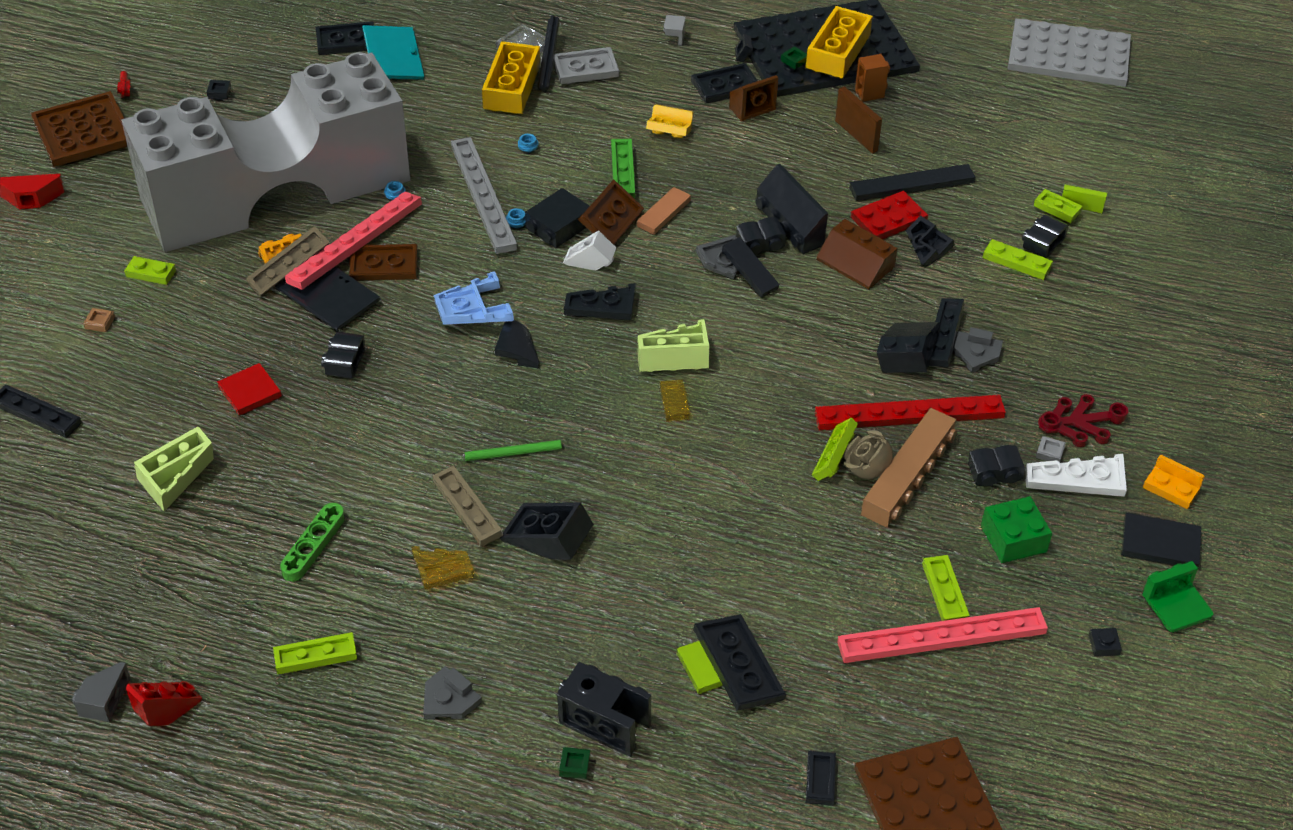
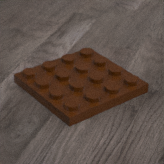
[30,91,128,167]
[854,736,1003,830]

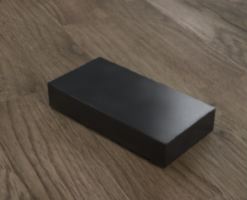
[805,750,836,806]

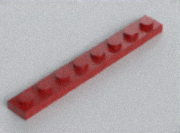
[815,395,1006,430]

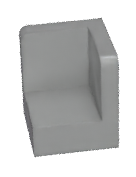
[663,15,686,45]

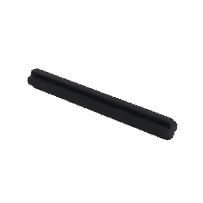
[538,15,560,92]

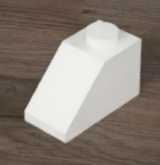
[563,230,616,271]

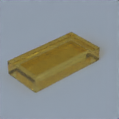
[659,379,690,421]

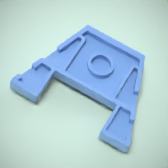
[434,271,514,325]

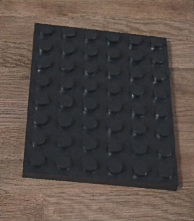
[734,0,920,97]

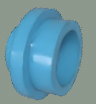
[518,134,538,152]
[384,181,406,200]
[506,208,526,228]

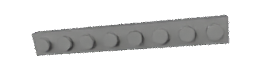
[451,137,517,254]

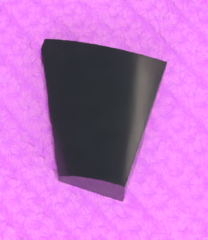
[906,216,955,267]
[495,320,539,369]

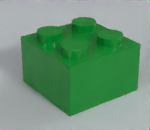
[981,496,1052,564]

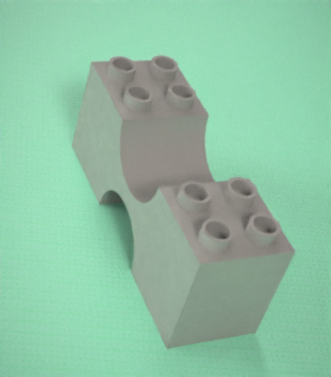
[121,52,410,253]

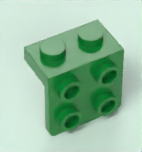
[1142,561,1213,632]

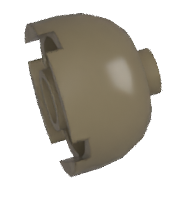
[843,430,893,479]

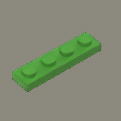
[611,139,635,199]

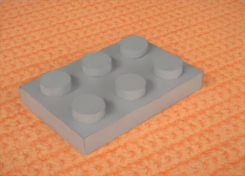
[553,47,619,84]

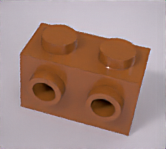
[855,54,890,102]

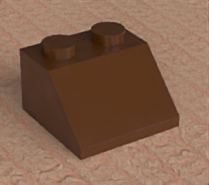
[729,75,778,121]

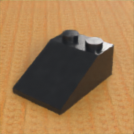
[877,322,939,373]
[500,502,594,560]

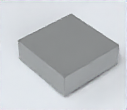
[1036,436,1066,463]

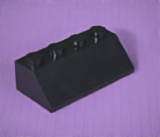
[755,164,828,254]

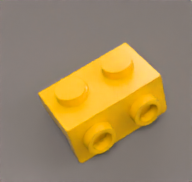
[646,104,693,138]

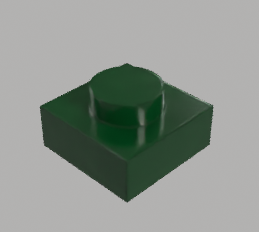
[781,46,807,70]
[559,747,591,780]

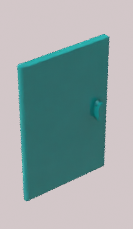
[362,25,424,80]

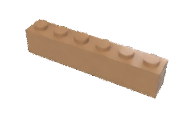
[861,408,957,528]

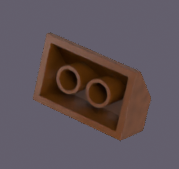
[816,219,898,290]

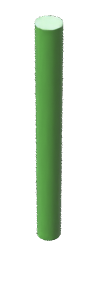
[465,440,562,461]

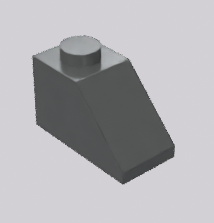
[73,662,131,722]

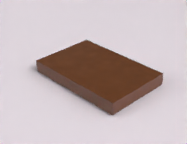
[835,86,882,154]
[578,179,645,245]
[349,244,418,281]

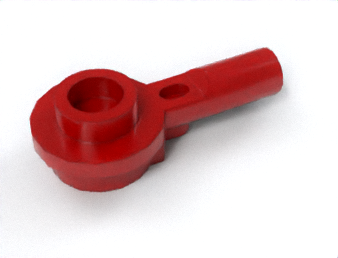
[117,71,130,98]

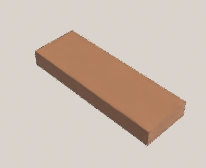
[637,187,691,235]

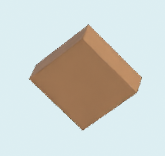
[83,308,115,332]

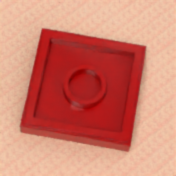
[217,363,282,416]

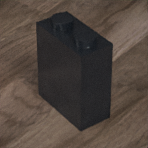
[525,188,589,248]

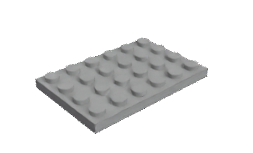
[1007,18,1131,87]

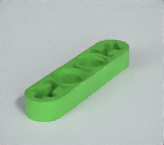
[280,503,345,582]

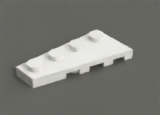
[1025,454,1127,497]

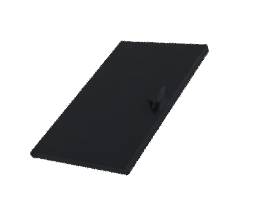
[275,267,381,331]

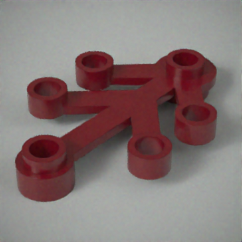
[1038,394,1129,448]

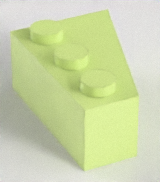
[638,319,709,372]
[134,427,214,511]

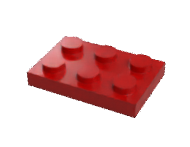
[851,191,928,239]

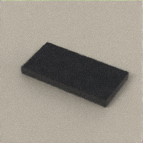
[693,614,786,711]

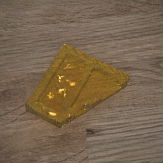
[411,546,474,590]

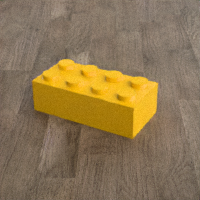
[806,6,873,78]
[482,41,540,114]

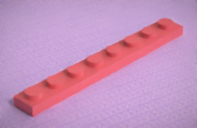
[285,192,422,290]
[837,607,1048,663]

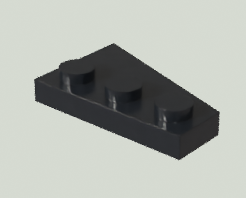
[564,283,636,320]

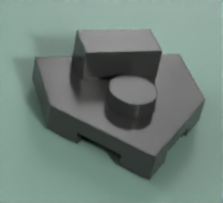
[695,235,737,279]
[953,327,1003,373]
[423,666,482,719]

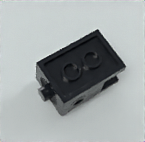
[557,662,651,757]

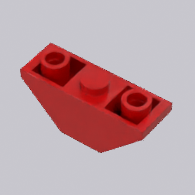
[0,174,65,209]
[126,681,202,726]

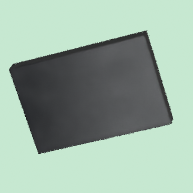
[315,21,374,55]
[691,63,758,104]
[1121,512,1201,567]

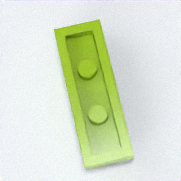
[983,239,1053,280]
[812,417,858,481]
[922,555,970,621]
[273,632,357,675]

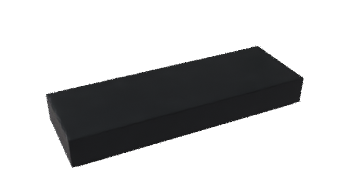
[721,237,780,298]

